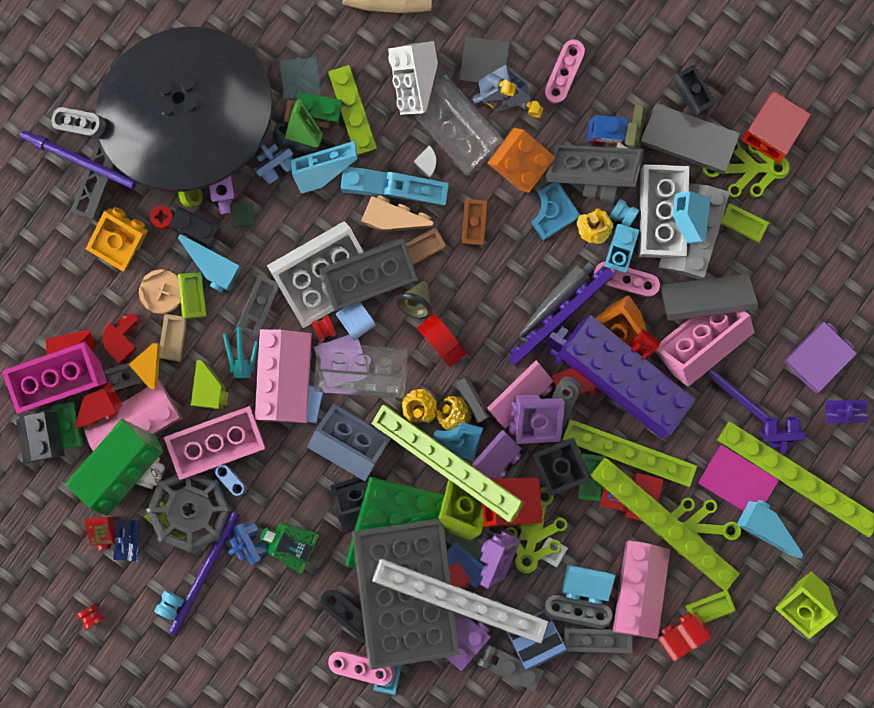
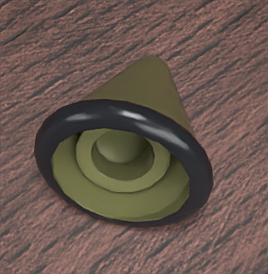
[397,281,432,319]

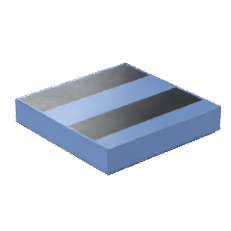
[507,611,567,671]

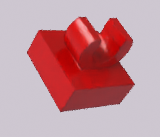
[628,329,660,359]

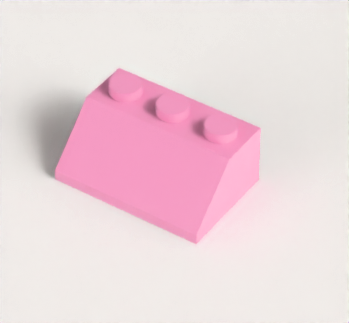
[487,361,553,429]

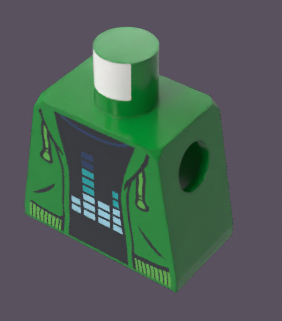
[261,523,319,574]

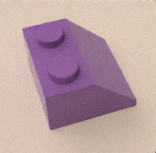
[471,430,522,479]

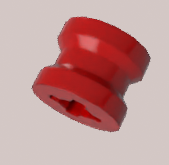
[150,206,174,230]
[312,315,337,342]
[76,604,104,630]

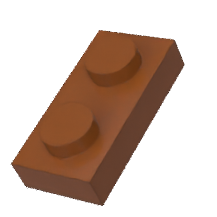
[461,199,487,246]

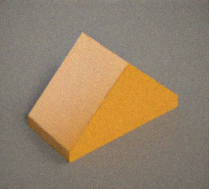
[129,343,161,390]

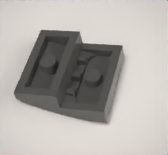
[456,377,490,423]

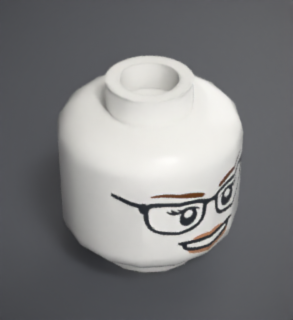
[136,458,165,489]

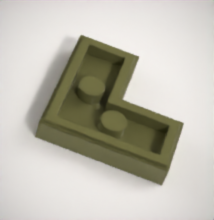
[625,105,646,149]

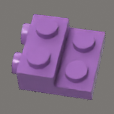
[509,394,565,444]
[480,529,521,588]
[445,612,491,671]

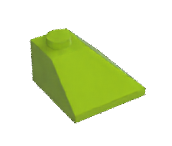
[775,571,838,639]

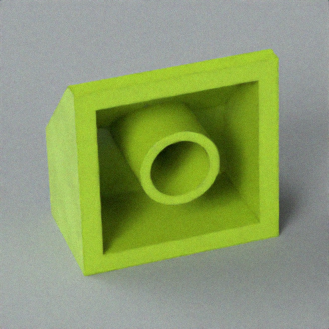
[191,360,229,410]
[439,479,484,541]

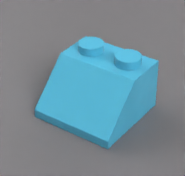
[562,565,615,604]

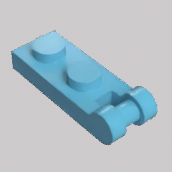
[384,172,449,206]

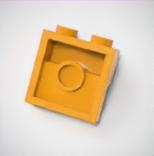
[86,208,148,272]

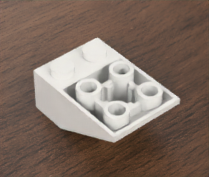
[388,41,438,115]

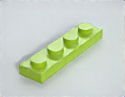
[328,65,377,156]

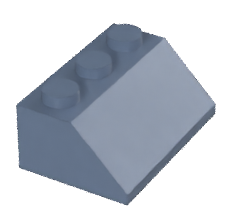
[307,404,391,481]

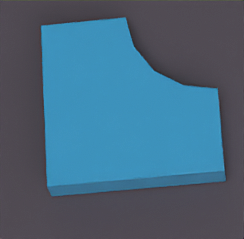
[531,182,580,241]
[433,422,483,461]

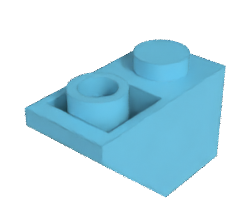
[672,191,711,244]
[605,224,639,273]

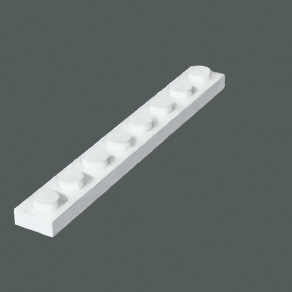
[373,559,548,643]

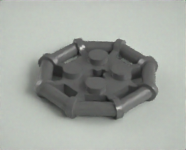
[146,474,231,553]

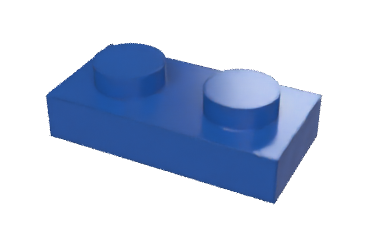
[447,542,485,588]

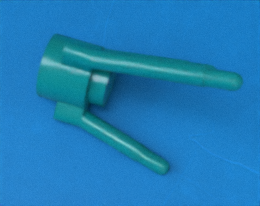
[223,327,259,378]

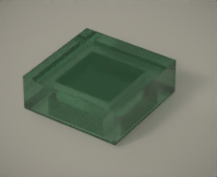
[231,203,256,228]

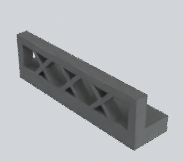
[70,137,117,222]

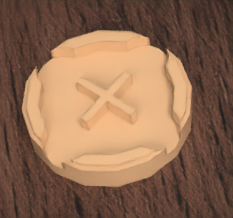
[139,269,181,314]

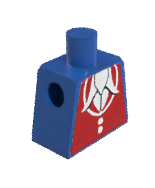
[586,115,629,147]

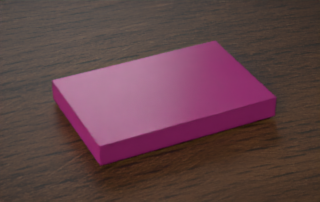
[697,445,779,511]

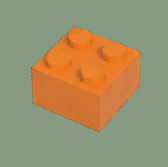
[487,128,556,193]

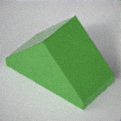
[285,99,323,148]

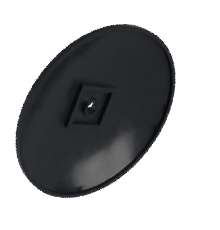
[95,27,273,192]

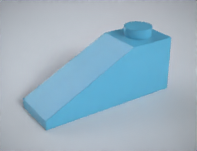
[291,141,358,194]
[341,167,408,200]
[178,234,241,292]
[737,500,803,559]

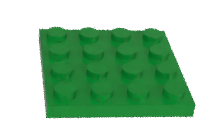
[345,477,447,568]

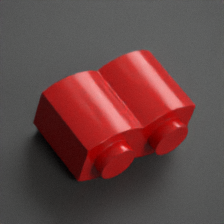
[658,612,712,661]

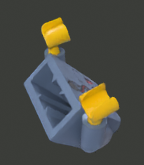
[473,65,543,118]

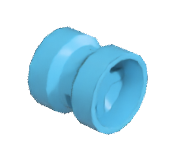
[609,199,639,227]
[154,590,184,621]

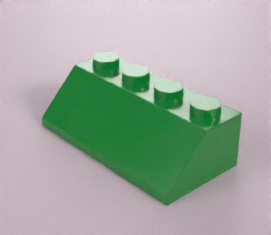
[66,418,163,516]

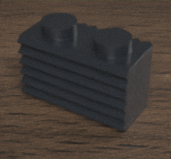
[673,65,716,117]
[170,207,222,248]

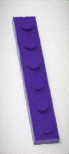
[508,267,615,366]

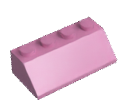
[655,311,755,387]
[255,330,312,423]
[83,380,183,451]
[164,405,265,480]
[613,540,670,639]

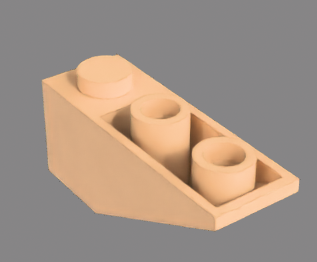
[361,195,434,232]

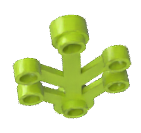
[703,141,790,198]
[506,487,567,574]
[654,498,741,556]

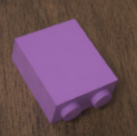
[783,322,857,393]

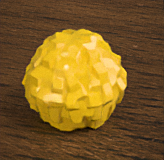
[577,208,613,244]
[402,389,437,424]
[436,396,472,431]

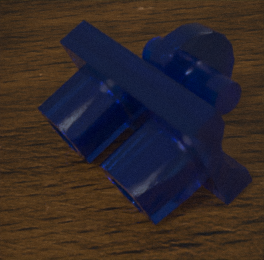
[113,519,140,561]

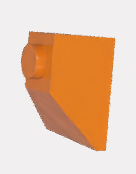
[595,295,647,345]

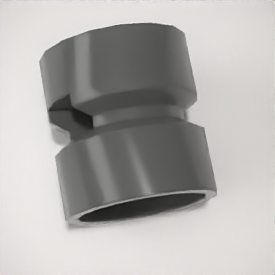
[582,184,618,204]

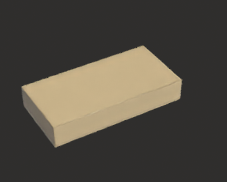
[160,314,188,362]

